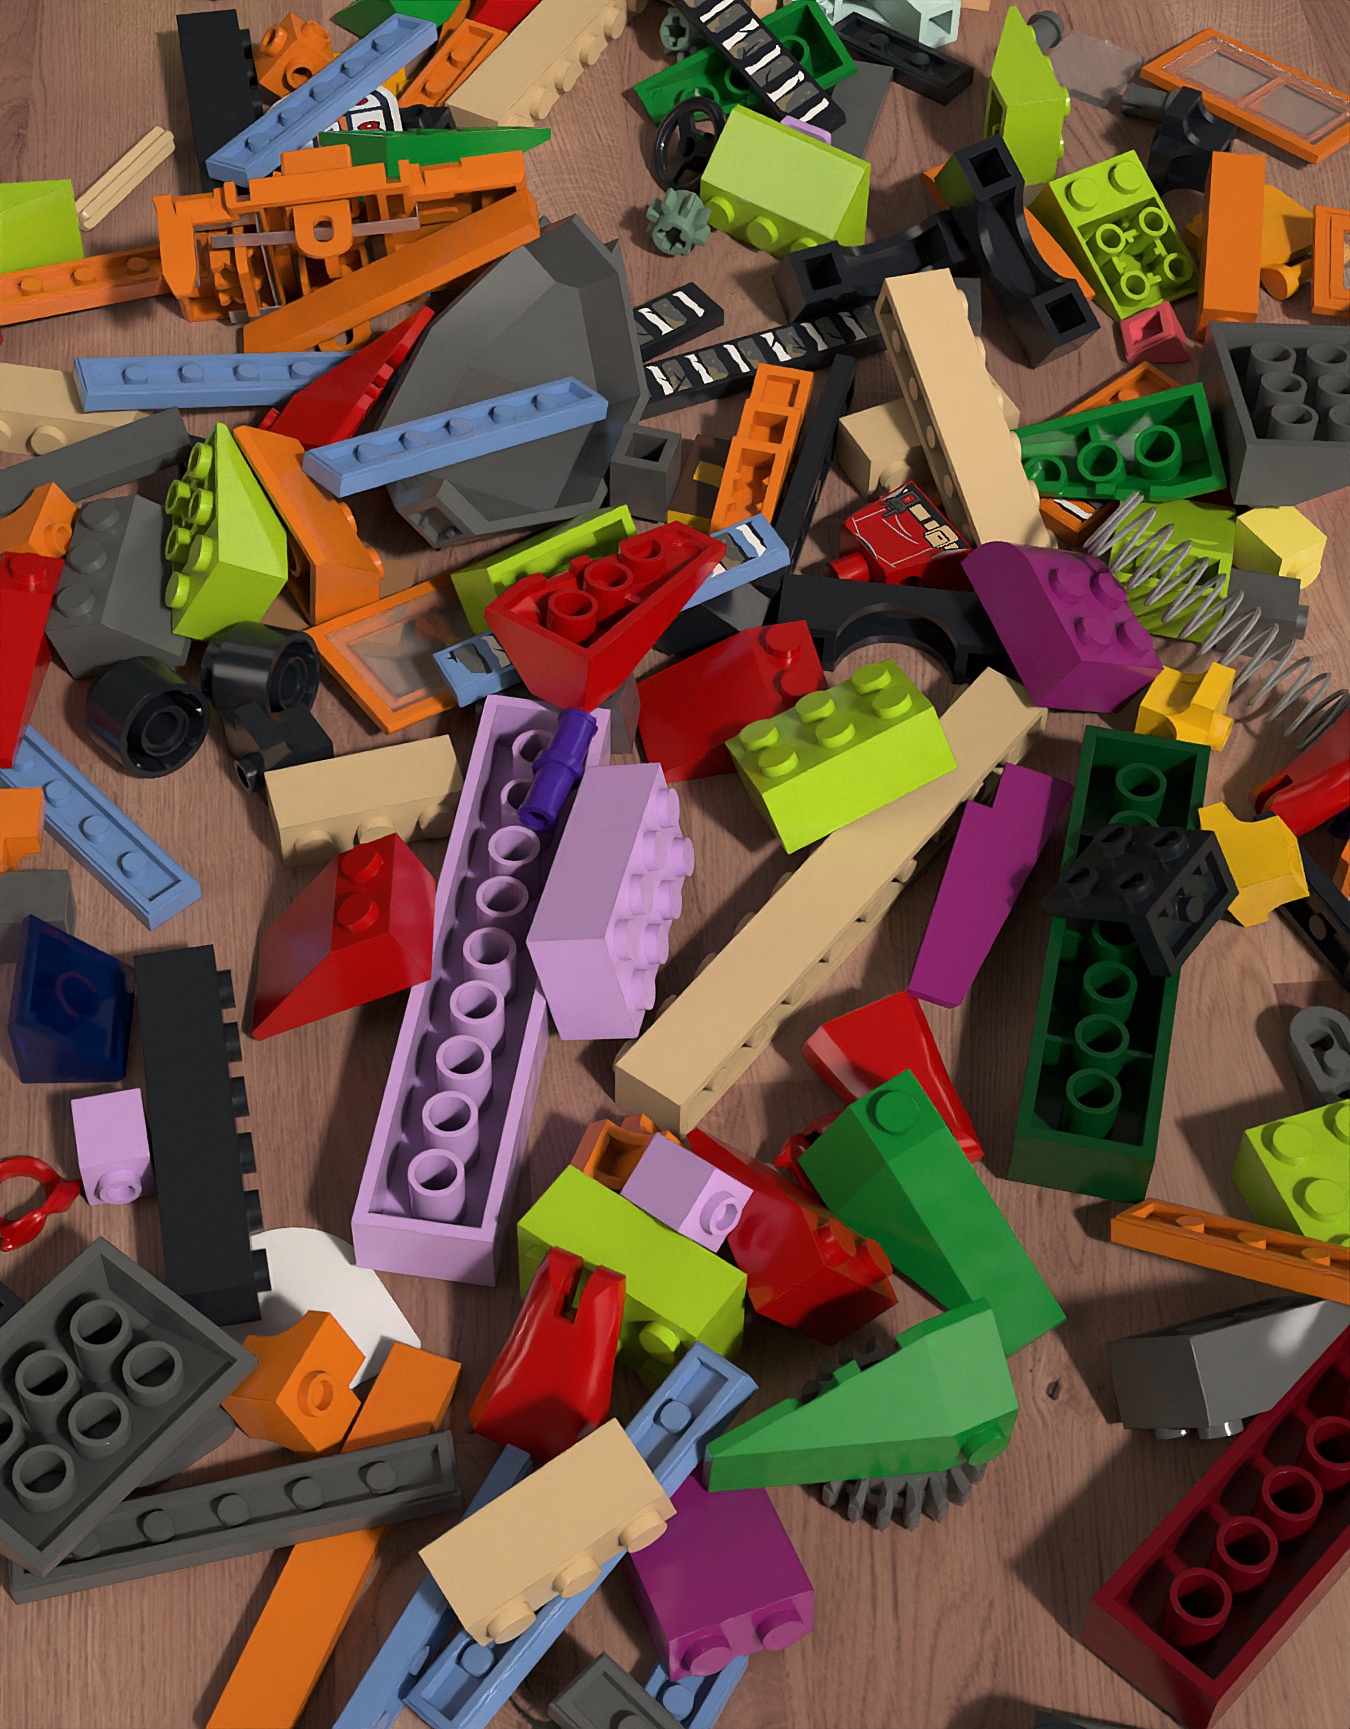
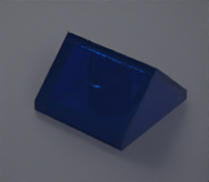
[7,914,136,1084]

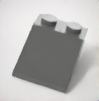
[1104,1294,1350,1440]

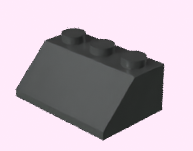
[45,494,192,680]

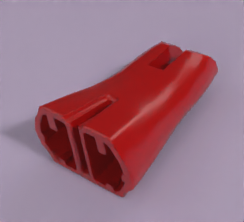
[1248,708,1350,838]
[801,990,985,1164]
[468,1246,626,1464]

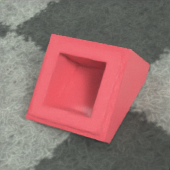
[1118,301,1191,364]

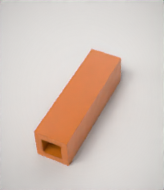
[1195,151,1266,341]

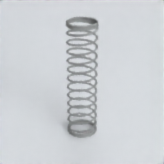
[1083,491,1350,754]

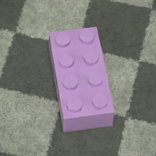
[526,762,695,1040]

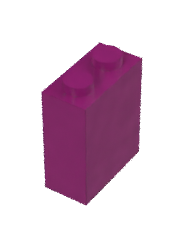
[619,1458,814,1683]

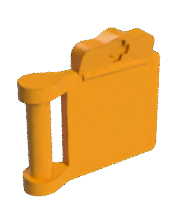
[1183,184,1350,301]

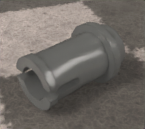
[1027,10,1064,54]
[1121,82,1180,123]

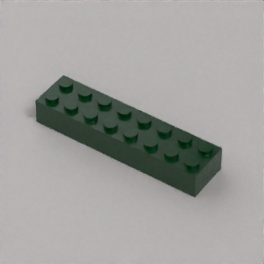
[1006,725,1211,1205]

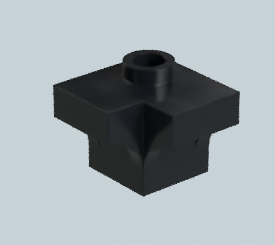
[1146,86,1237,197]
[653,582,772,656]
[222,701,334,809]

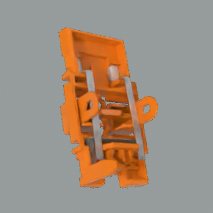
[152,144,527,351]

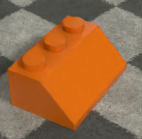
[233,425,385,627]

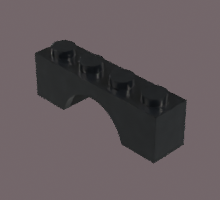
[934,133,1101,370]
[771,209,982,324]
[777,573,1015,685]

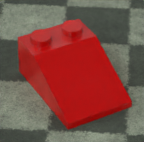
[636,620,829,783]
[251,832,436,1041]
[686,1127,899,1347]

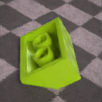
[700,104,871,260]
[450,504,638,635]

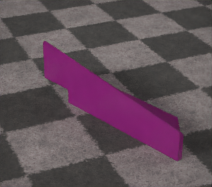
[907,762,1074,1009]

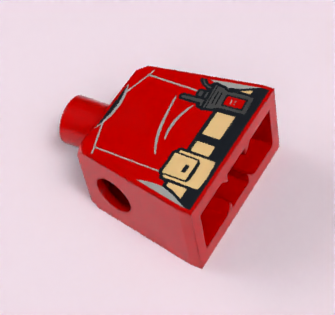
[823,481,974,592]

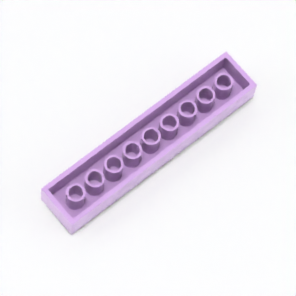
[351,694,611,1287]

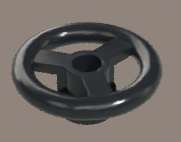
[651,96,727,196]

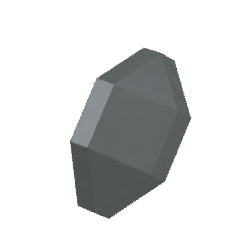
[372,213,649,549]

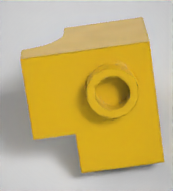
[1134,662,1236,753]
[1198,802,1309,928]

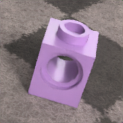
[71,1088,157,1206]
[620,1132,754,1253]

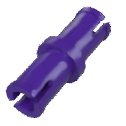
[517,708,598,833]

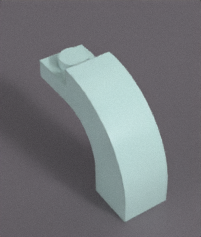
[783,0,961,49]

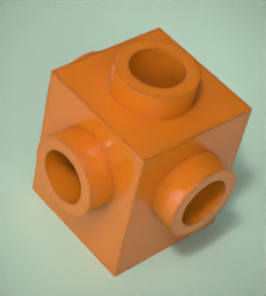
[253,12,335,98]

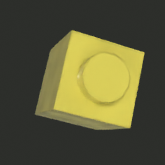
[1232,506,1327,590]

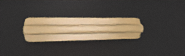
[75,126,176,232]

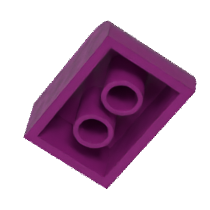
[961,541,1164,714]

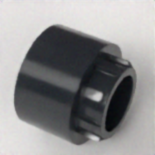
[200,621,320,720]
[85,656,210,779]

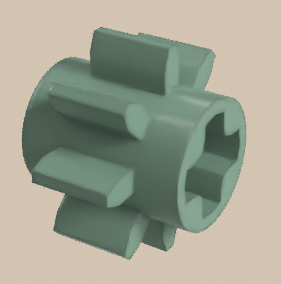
[659,7,710,62]
[645,188,712,256]

